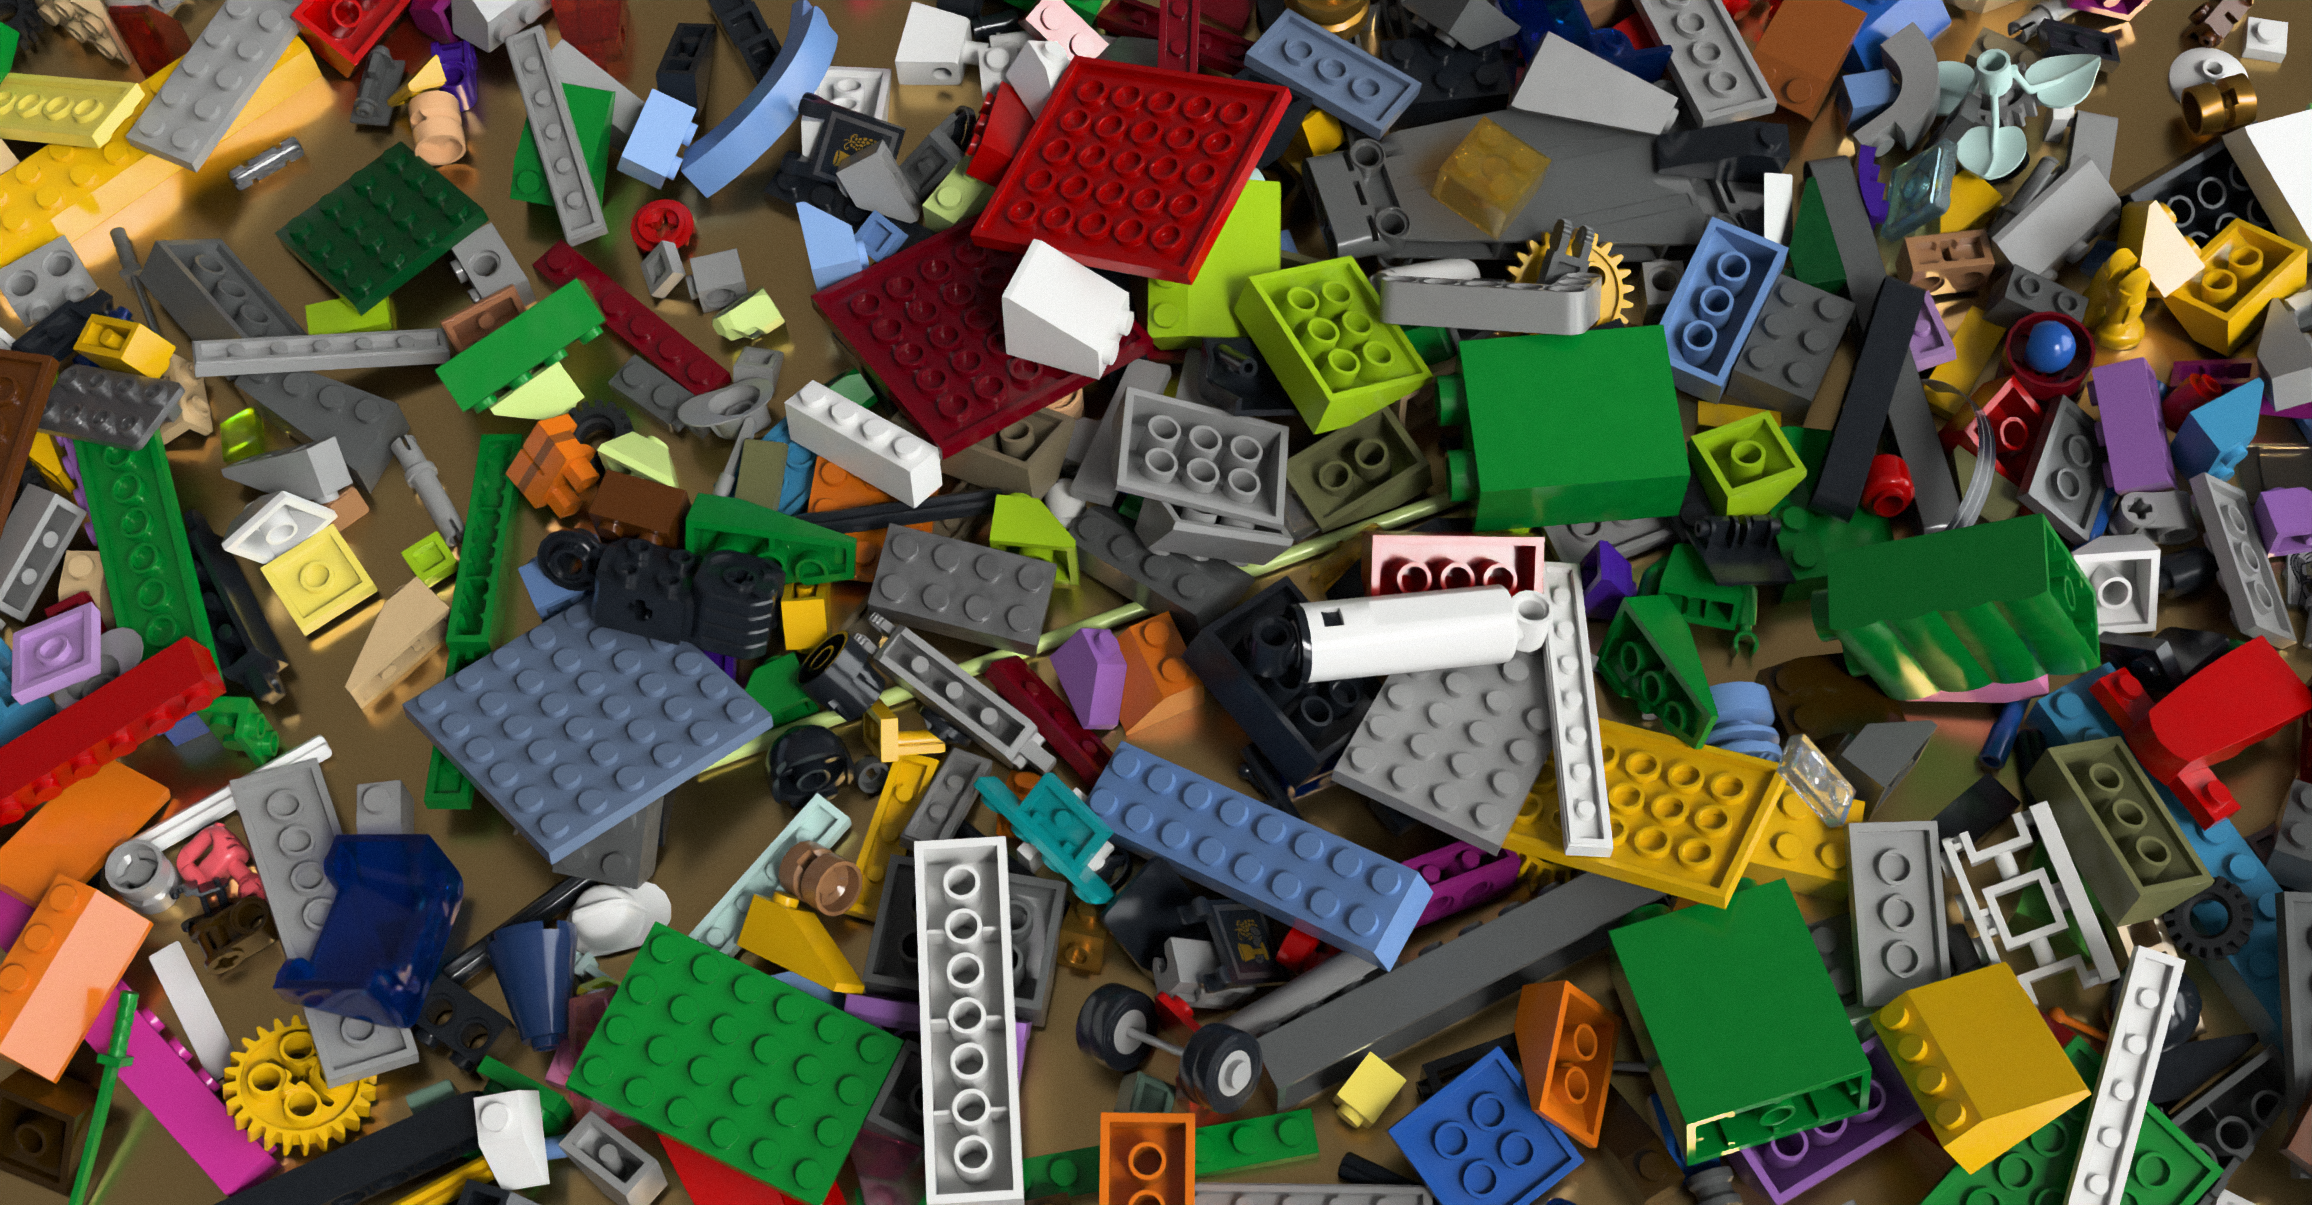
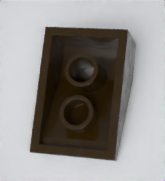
[1754,653,1906,766]

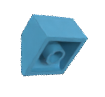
[2170,377,2265,484]

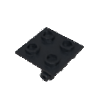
[1685,514,1797,587]

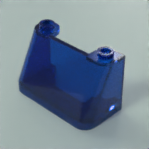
[273,834,464,1029]

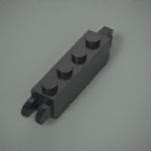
[184,509,289,704]

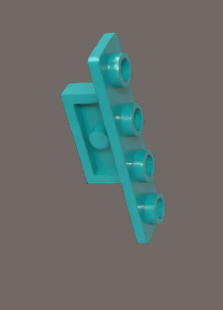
[973,772,1117,905]

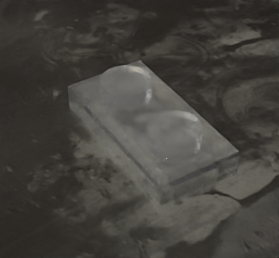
[1776,733,1856,828]

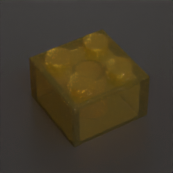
[1430,116,1552,240]

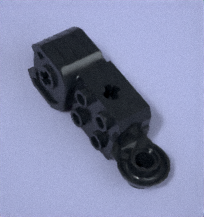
[537,528,786,660]

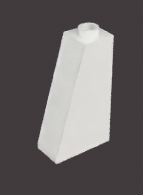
[2222,109,2312,264]

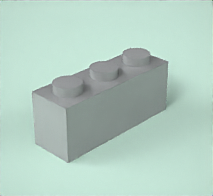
[0,483,87,622]

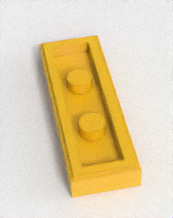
[1923,305,2007,420]

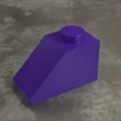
[1579,540,1637,620]

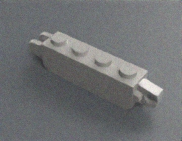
[852,612,1057,775]

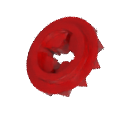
[630,199,695,253]

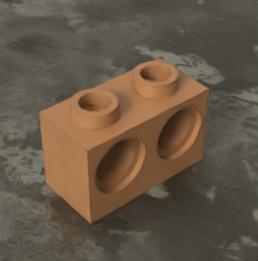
[1895,229,1995,295]

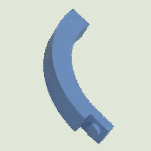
[681,0,838,198]

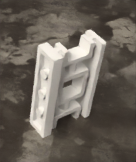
[1940,801,2120,1007]

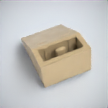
[35,0,133,65]

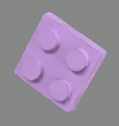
[11,602,101,705]

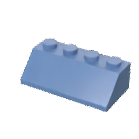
[1659,216,1789,404]

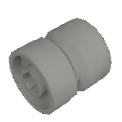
[105,839,182,915]

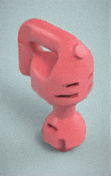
[176,822,267,903]

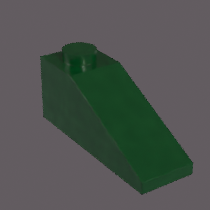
[1781,177,1847,297]

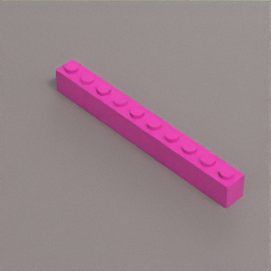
[0,890,282,1197]

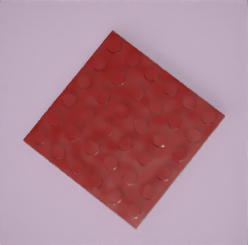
[970,55,1292,285]

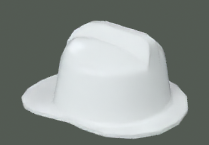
[566,882,671,957]

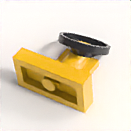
[863,698,972,762]

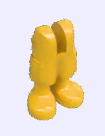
[2082,248,2151,351]

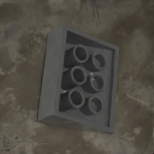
[862,854,1067,1027]

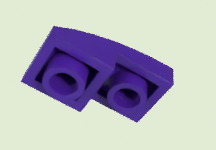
[1853,144,1889,231]

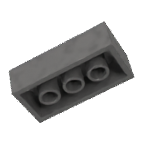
[868,523,1057,658]

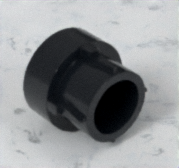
[794,630,886,722]

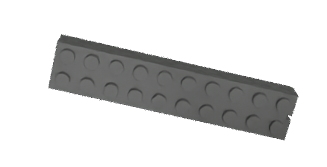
[1256,870,1678,1114]

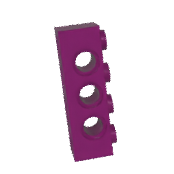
[1400,840,1521,929]

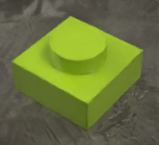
[401,531,459,588]

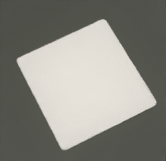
[1764,173,1793,247]

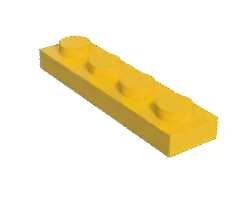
[843,754,940,922]

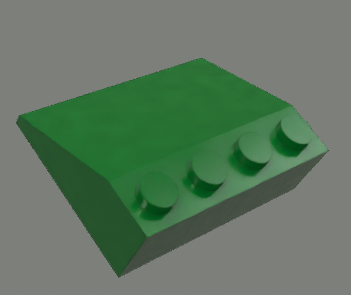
[435,278,607,414]
[1767,426,1894,604]

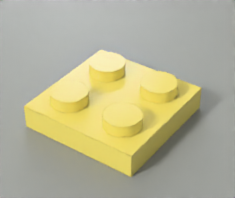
[260,524,378,636]

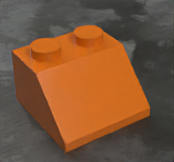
[1116,611,1205,736]

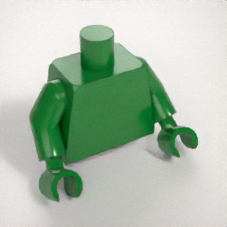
[1636,543,1759,659]

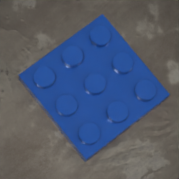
[1385,1046,1585,1205]

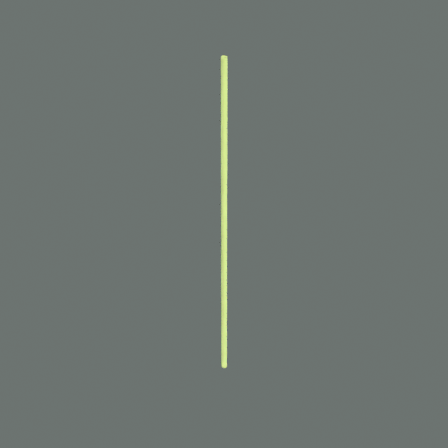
[699,491,1470,774]

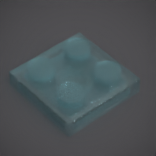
[1880,138,1958,243]

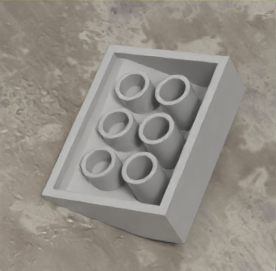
[1109,386,1289,530]

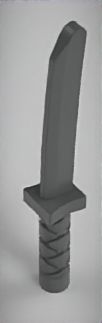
[110,227,162,337]

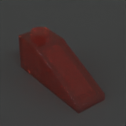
[108,5,192,79]

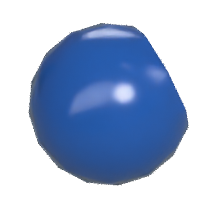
[2023,320,2076,373]

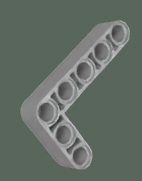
[1380,272,1602,335]

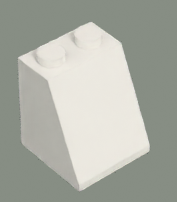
[1002,239,1134,380]

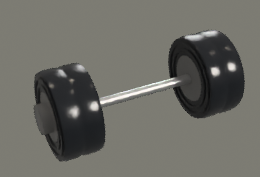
[1076,983,1263,1114]

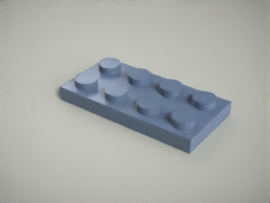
[1244,8,1422,141]

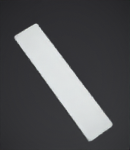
[149,941,235,1081]

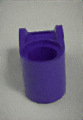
[431,39,478,112]

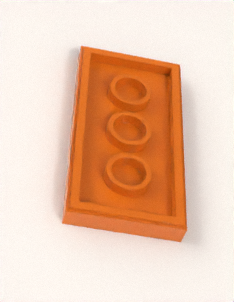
[0,759,171,910]

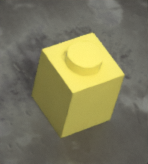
[1332,1051,1407,1129]

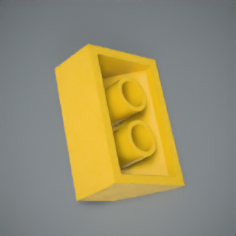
[2161,218,2307,356]

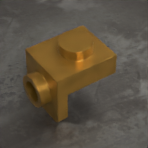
[1057,896,1110,972]

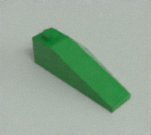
[685,493,857,586]
[1596,594,1719,749]

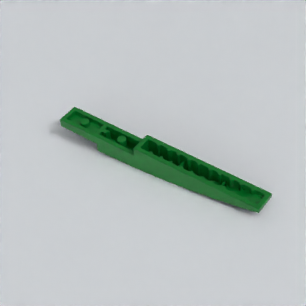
[424,434,524,809]

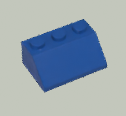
[1841,0,1952,76]

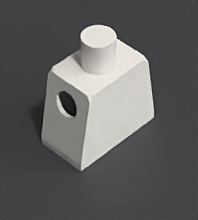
[895,2,991,85]

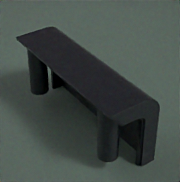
[1198,337,1301,416]

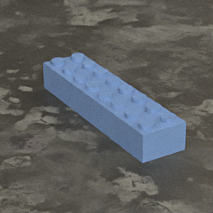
[1085,740,1434,972]

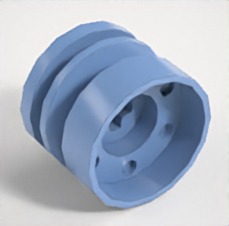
[1705,681,1785,764]

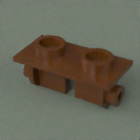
[2181,0,2254,48]

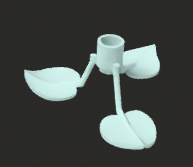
[1936,49,2101,180]

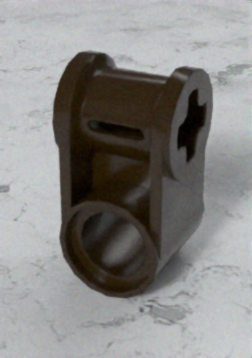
[189,896,279,975]

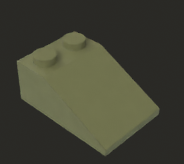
[1286,406,1433,532]

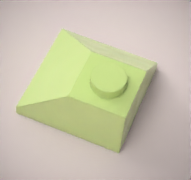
[489,362,584,420]
[597,431,680,489]

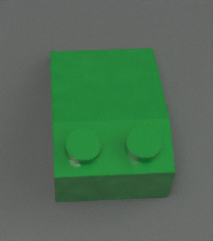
[510,82,616,210]

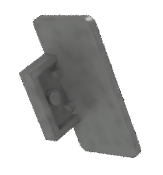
[37,364,185,451]

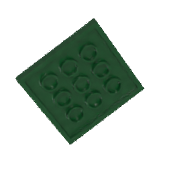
[275,141,489,316]

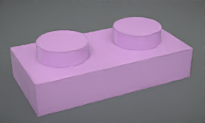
[1909,290,1957,372]

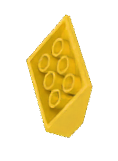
[1869,961,2091,1175]

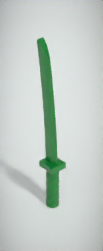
[68,990,139,1205]

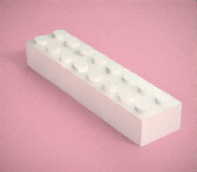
[914,836,1025,1205]

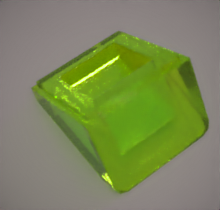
[220,406,265,462]

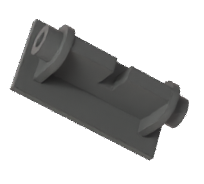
[349,45,406,126]

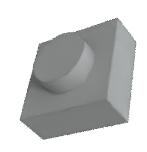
[640,240,686,298]

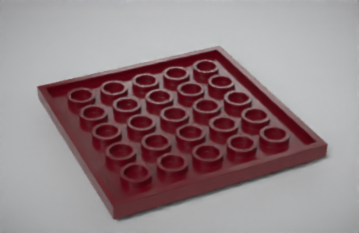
[811,211,1154,460]

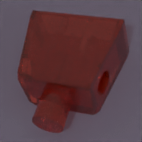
[550,0,630,73]

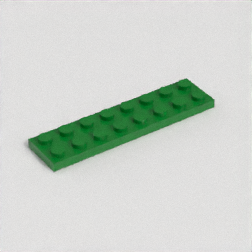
[73,428,225,686]

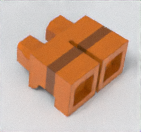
[505,414,600,518]

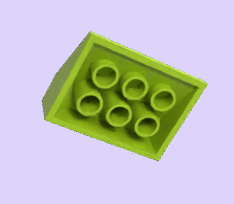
[1148,180,1281,350]
[1234,255,1434,435]

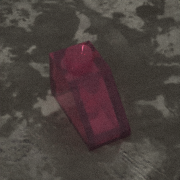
[849,1128,926,1205]

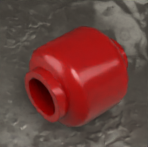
[1860,454,1915,517]

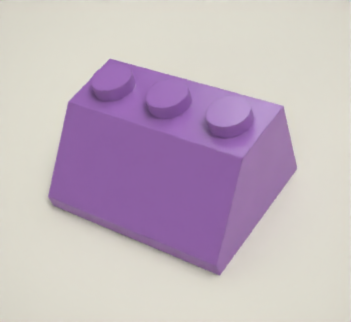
[2087,357,2178,497]

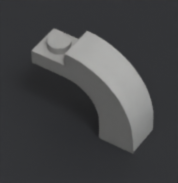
[1852,22,1941,157]

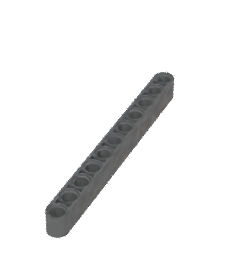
[1803,155,1960,536]

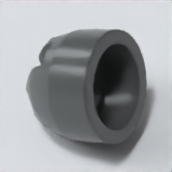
[854,755,890,793]

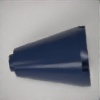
[485,920,578,1052]

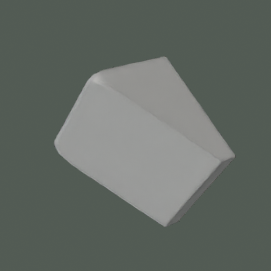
[733,346,784,391]

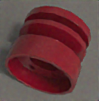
[1994,311,2096,414]

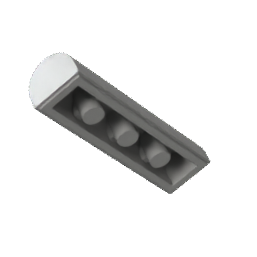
[1221,950,1399,1039]

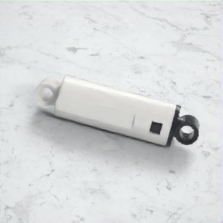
[1246,584,1554,684]

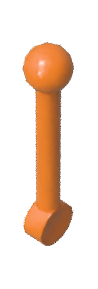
[2047,1006,2109,1043]

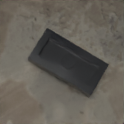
[2037,18,2121,73]

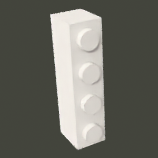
[784,380,943,509]

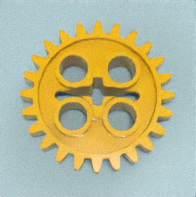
[1505,228,1634,336]
[223,1015,377,1156]

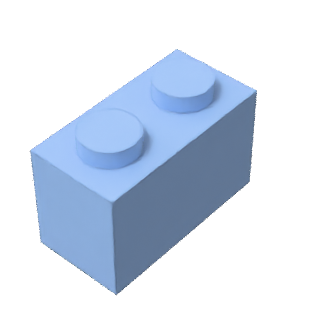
[616,88,698,190]

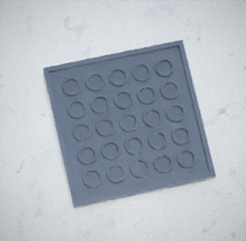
[402,593,773,865]

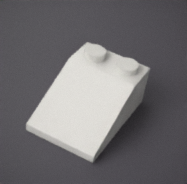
[801,66,892,160]

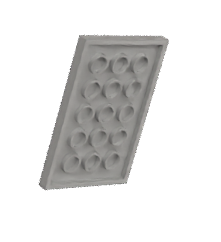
[1331,646,1599,856]

